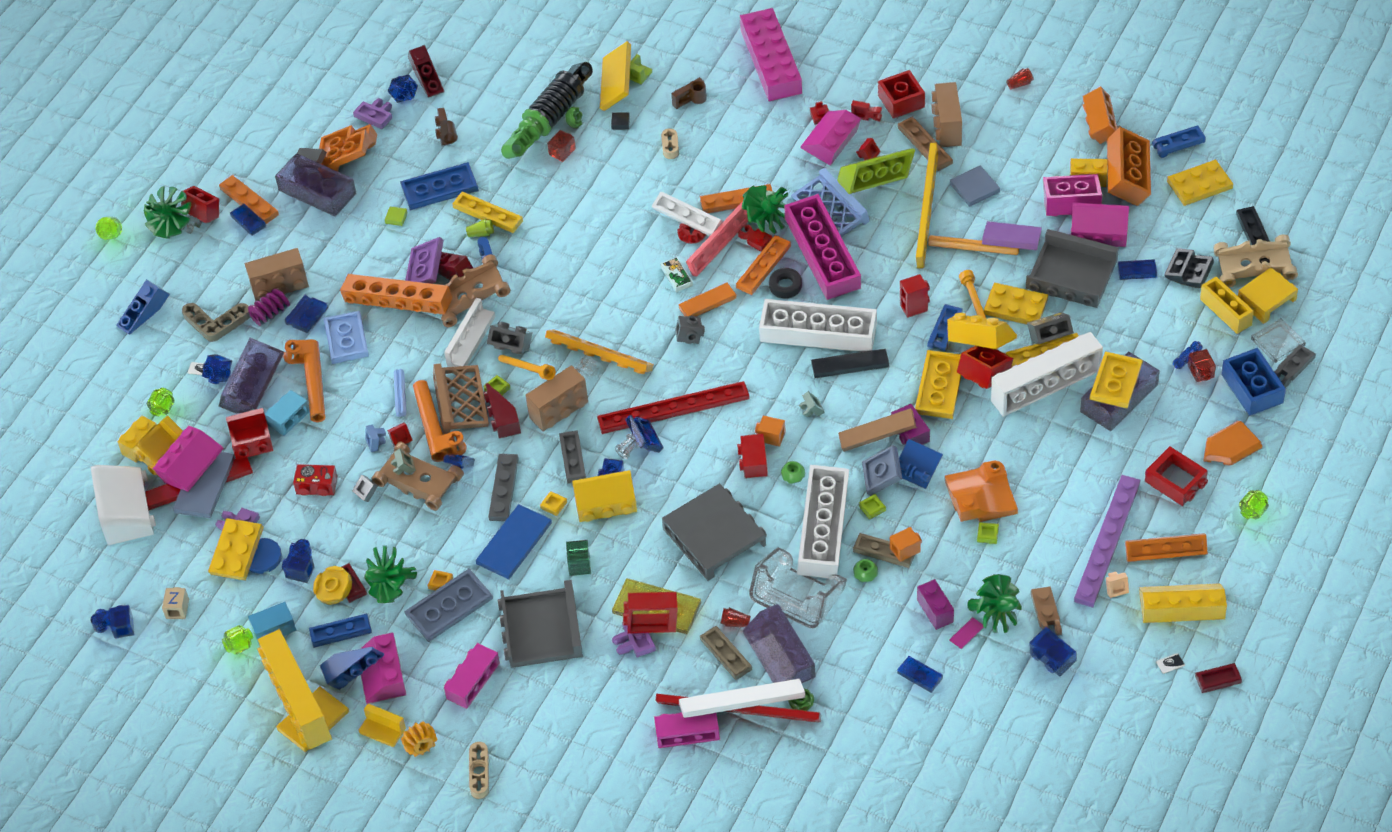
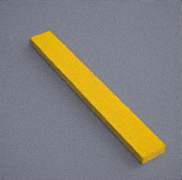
[916,143,938,268]

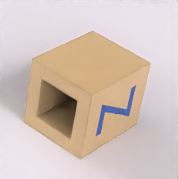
[162,587,189,619]

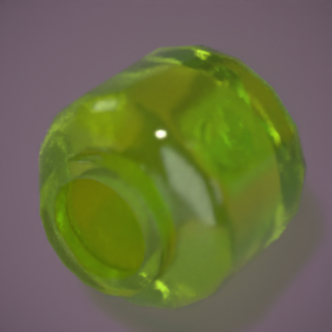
[95,216,122,240]
[146,387,175,417]
[1239,490,1269,520]
[222,625,253,655]

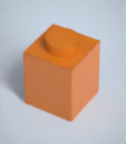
[755,415,786,447]
[890,527,922,562]

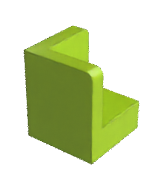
[629,54,652,85]

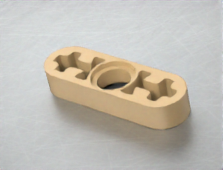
[469,742,489,799]

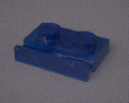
[284,294,328,333]
[625,415,664,453]

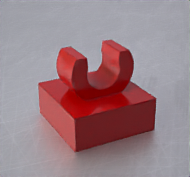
[810,101,829,125]
[856,138,881,160]
[387,422,413,447]

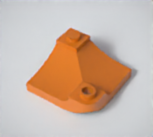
[319,124,377,177]
[945,460,1018,522]

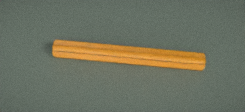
[928,235,1019,255]

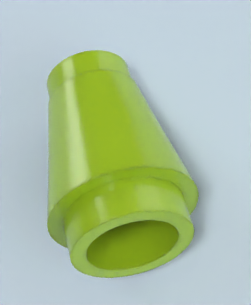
[466,219,494,237]

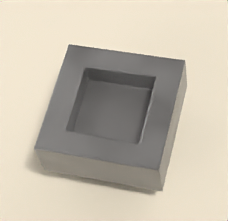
[352,475,378,502]

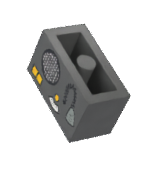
[1027,312,1074,344]

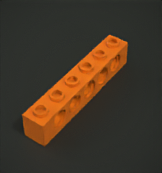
[340,274,453,315]

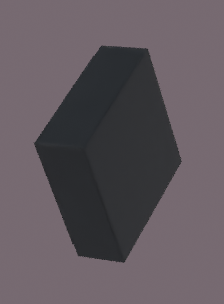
[611,112,630,130]

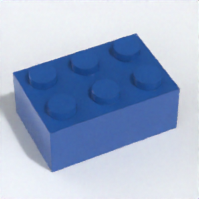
[1221,348,1286,416]

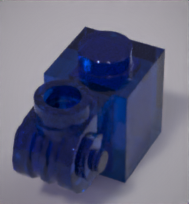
[282,539,315,583]
[90,605,134,639]

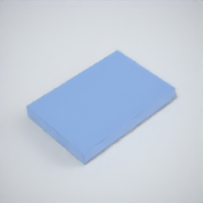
[324,311,369,364]

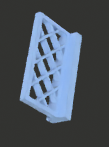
[791,167,870,237]

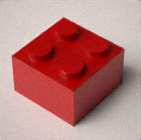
[878,70,925,119]
[957,346,1014,389]

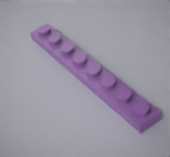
[1074,475,1141,607]

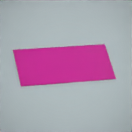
[949,617,984,649]

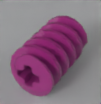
[248,289,290,326]

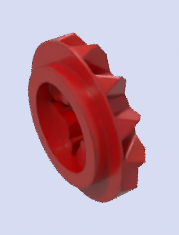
[677,224,706,244]

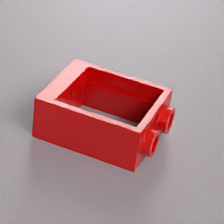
[1144,446,1208,506]
[623,592,678,634]

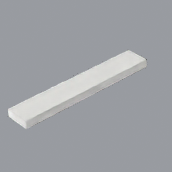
[679,679,805,718]

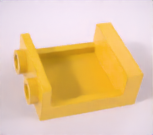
[1238,268,1298,324]
[132,415,183,477]

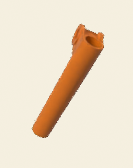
[283,339,326,422]
[413,380,467,462]

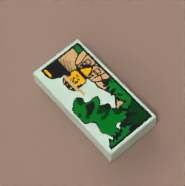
[660,257,693,292]

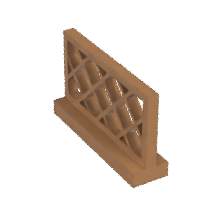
[433,363,489,434]

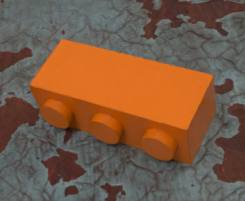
[1083,86,1117,144]

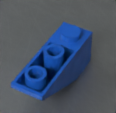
[116,279,170,335]
[320,647,384,690]

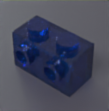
[1029,627,1077,677]

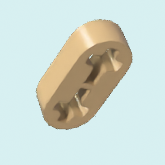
[661,128,679,159]

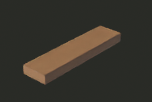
[898,116,953,171]
[838,408,917,452]

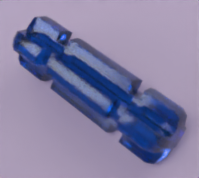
[1172,341,1203,369]

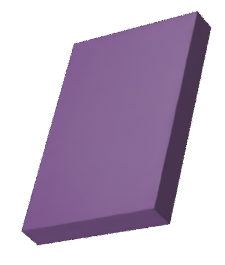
[982,221,1042,250]
[405,237,444,284]

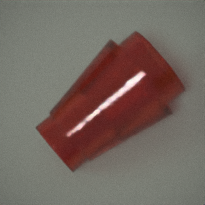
[1006,68,1034,90]
[720,607,751,627]

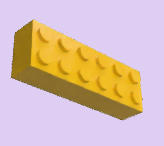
[257,629,332,750]

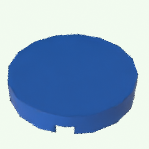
[249,538,282,574]

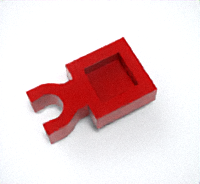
[851,100,882,122]
[738,224,772,252]

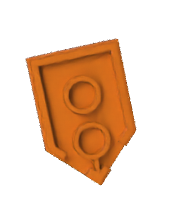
[1203,420,1263,465]

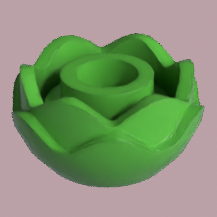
[565,106,583,128]
[781,461,805,484]
[853,559,878,582]
[788,688,814,711]

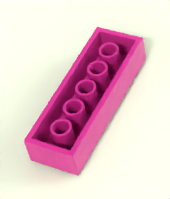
[740,8,802,101]
[784,194,861,300]

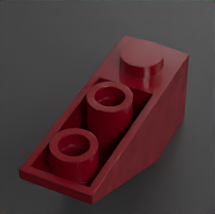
[408,45,444,98]
[438,252,473,281]
[483,383,521,439]

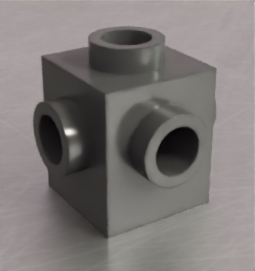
[675,316,705,344]

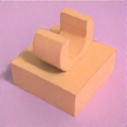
[1106,571,1129,598]

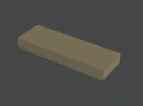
[853,533,915,568]
[700,626,752,680]

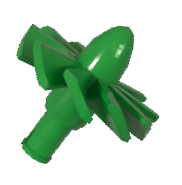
[742,185,788,234]
[143,186,191,239]
[364,545,417,603]
[967,574,1022,633]

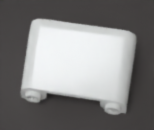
[91,465,156,545]

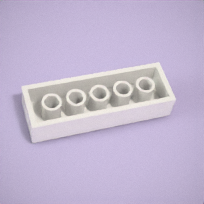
[759,299,877,352]
[991,332,1103,417]
[797,465,849,579]

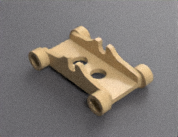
[1213,234,1298,288]

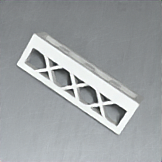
[652,192,723,236]
[444,298,496,367]

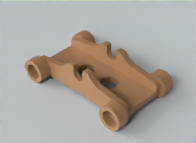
[438,254,511,327]
[371,442,464,511]

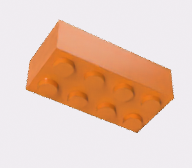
[1107,127,1151,206]

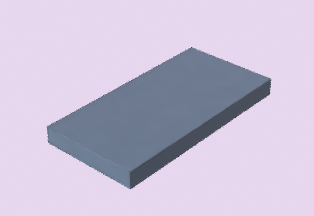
[173,452,235,518]
[404,569,493,642]

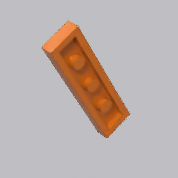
[219,175,279,225]
[700,184,772,213]
[736,235,791,295]
[1125,533,1208,562]

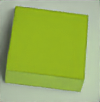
[385,206,408,226]
[483,375,511,395]
[859,494,886,520]
[977,522,999,544]

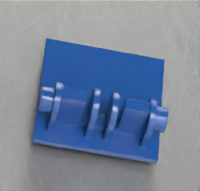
[899,439,943,489]

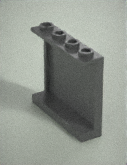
[1026,229,1119,308]
[662,483,767,581]
[498,580,583,668]

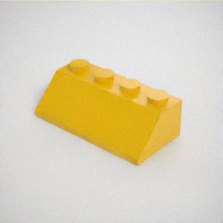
[1139,583,1227,623]

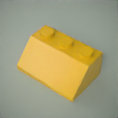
[947,313,1017,349]
[572,470,637,522]

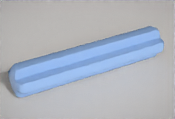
[394,369,406,417]

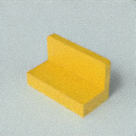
[359,703,406,747]

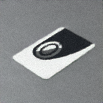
[187,362,213,376]
[1156,653,1185,674]

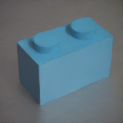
[248,602,296,644]

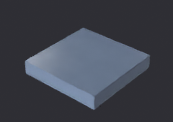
[950,165,1000,207]
[862,445,902,496]

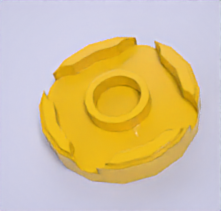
[313,566,352,605]

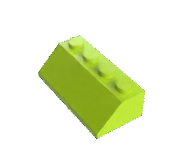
[837,148,915,194]

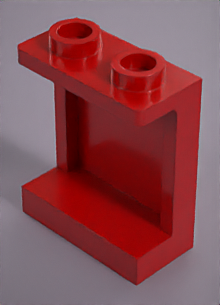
[226,408,274,460]

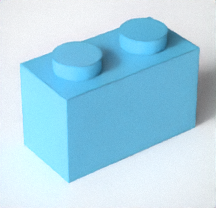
[265,390,310,436]

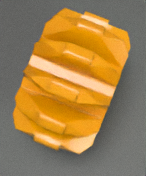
[401,721,438,757]

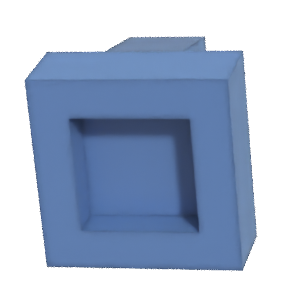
[365,424,386,452]

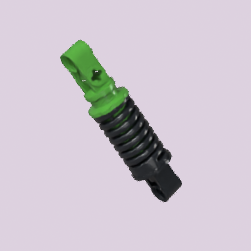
[501,62,593,159]

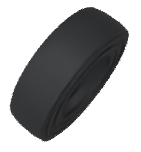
[769,268,802,299]

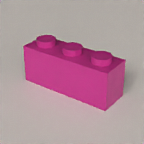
[444,643,500,709]
[654,712,720,748]

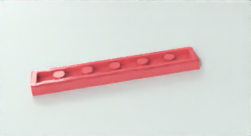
[686,201,748,277]

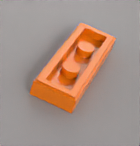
[678,282,736,317]

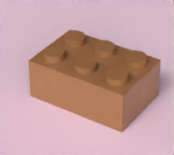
[931,82,962,147]
[244,248,309,301]
[526,365,588,431]

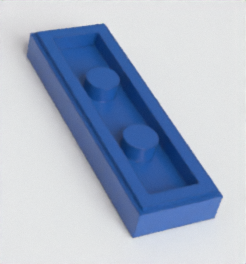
[309,613,372,648]

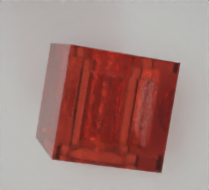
[547,130,576,162]
[1188,349,1216,383]

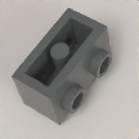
[487,322,533,354]

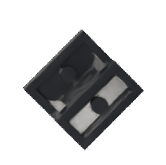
[1164,248,1214,288]

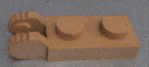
[1031,586,1062,638]

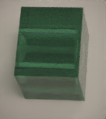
[566,540,591,576]

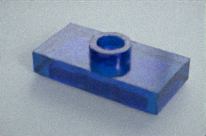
[230,204,266,236]
[1117,259,1157,280]
[443,454,475,469]
[897,655,943,693]

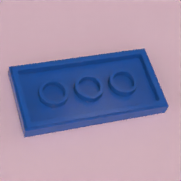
[400,162,479,210]
[476,504,552,580]

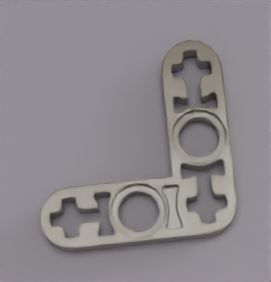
[182,303,250,342]

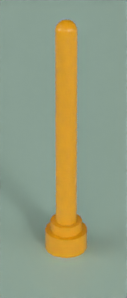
[959,270,986,319]
[498,355,556,380]

